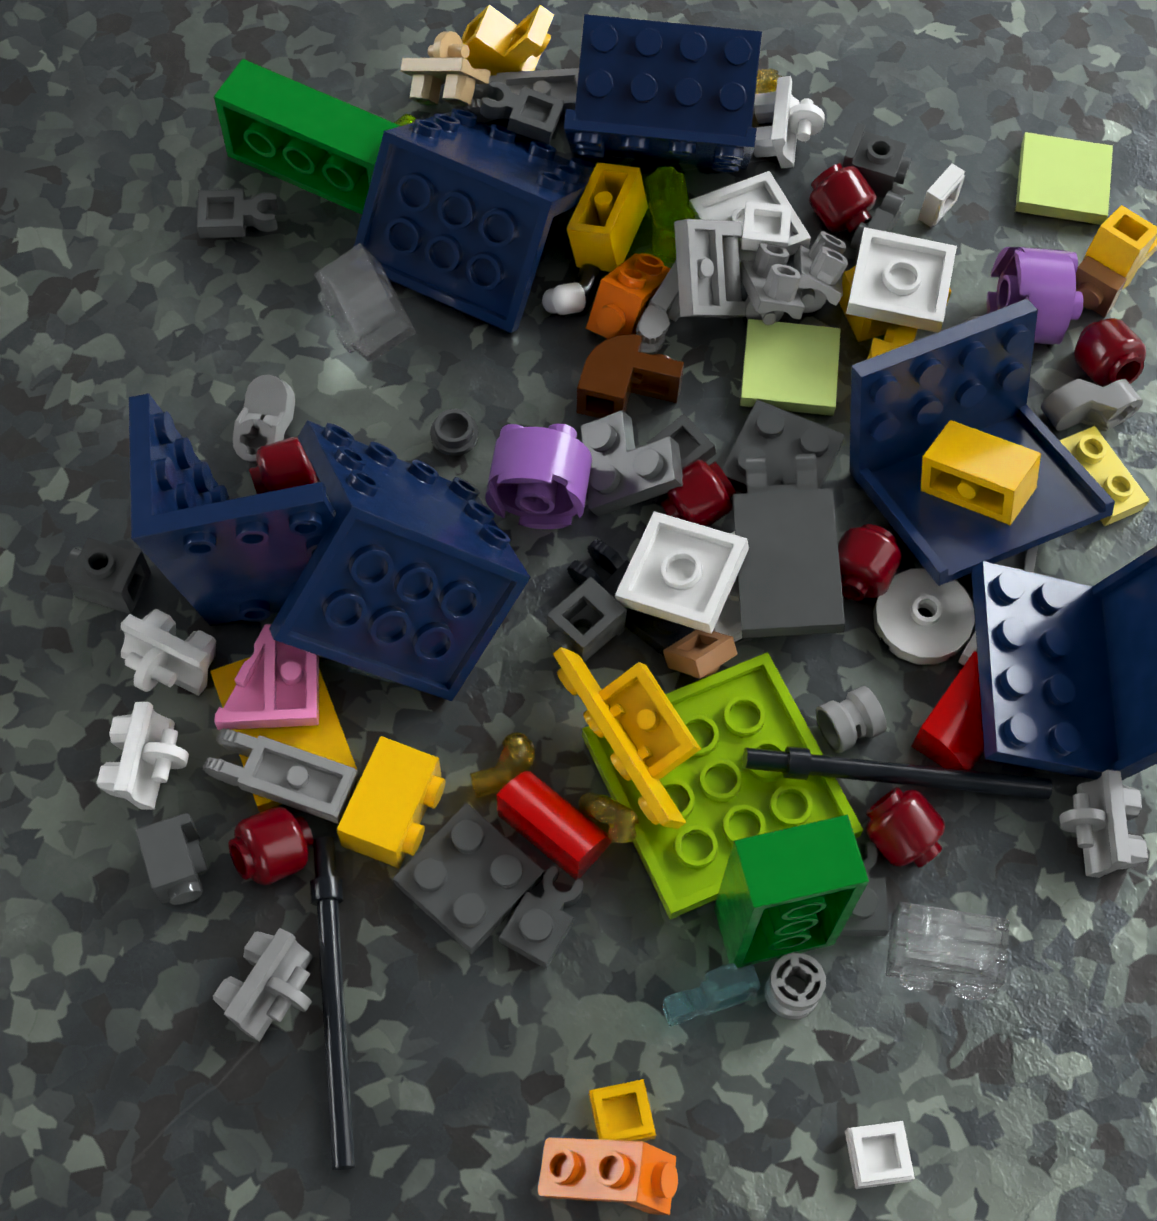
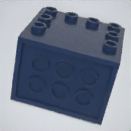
[564,14,762,173]
[350,108,596,333]
[849,299,1115,586]
[129,393,336,626]
[269,420,531,701]
[971,546,1157,780]

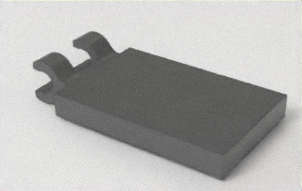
[733,453,845,638]

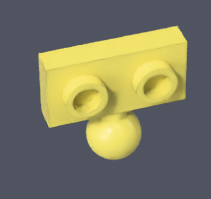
[1059,426,1150,526]

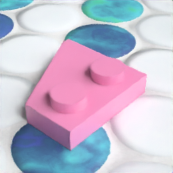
[214,624,319,730]

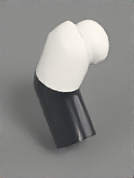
[542,264,602,315]

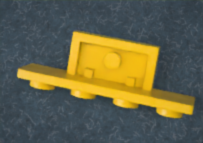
[553,647,701,829]

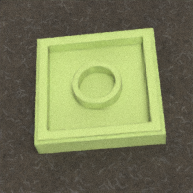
[1015,132,1113,225]
[740,319,841,416]

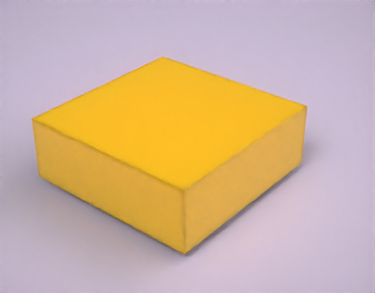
[588,1079,656,1141]

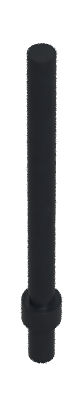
[742,746,1053,799]
[310,836,355,1170]

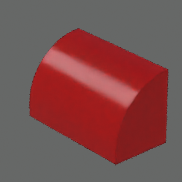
[911,651,984,771]
[496,771,612,880]

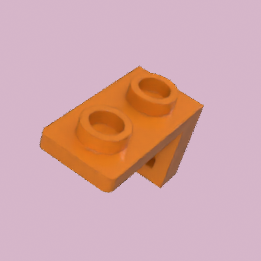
[586,253,671,339]
[538,1137,678,1215]

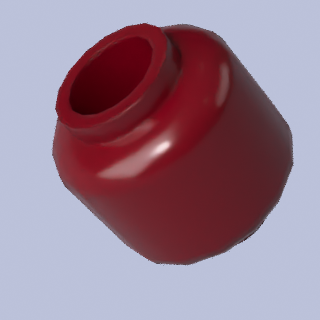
[809,163,877,234]
[1074,318,1146,387]
[249,437,320,494]
[660,459,736,527]
[838,524,902,601]
[865,787,945,868]
[228,806,313,886]

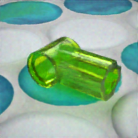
[645,167,695,263]

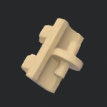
[400,31,490,106]

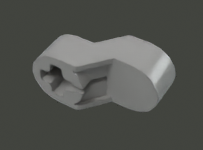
[233,375,295,465]
[1041,378,1143,431]

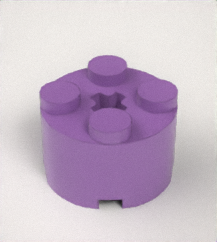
[987,247,1083,344]
[485,423,592,529]

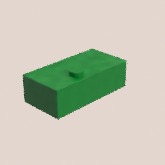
[214,59,400,215]
[714,814,869,969]

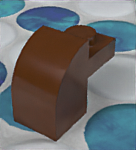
[576,335,684,418]

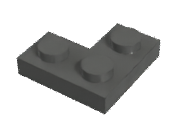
[581,410,683,517]

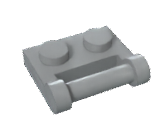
[674,219,746,319]

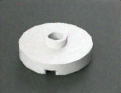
[873,569,975,665]

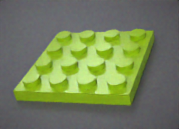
[582,652,863,920]

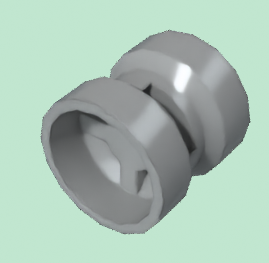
[815,686,887,753]
[765,952,826,1020]

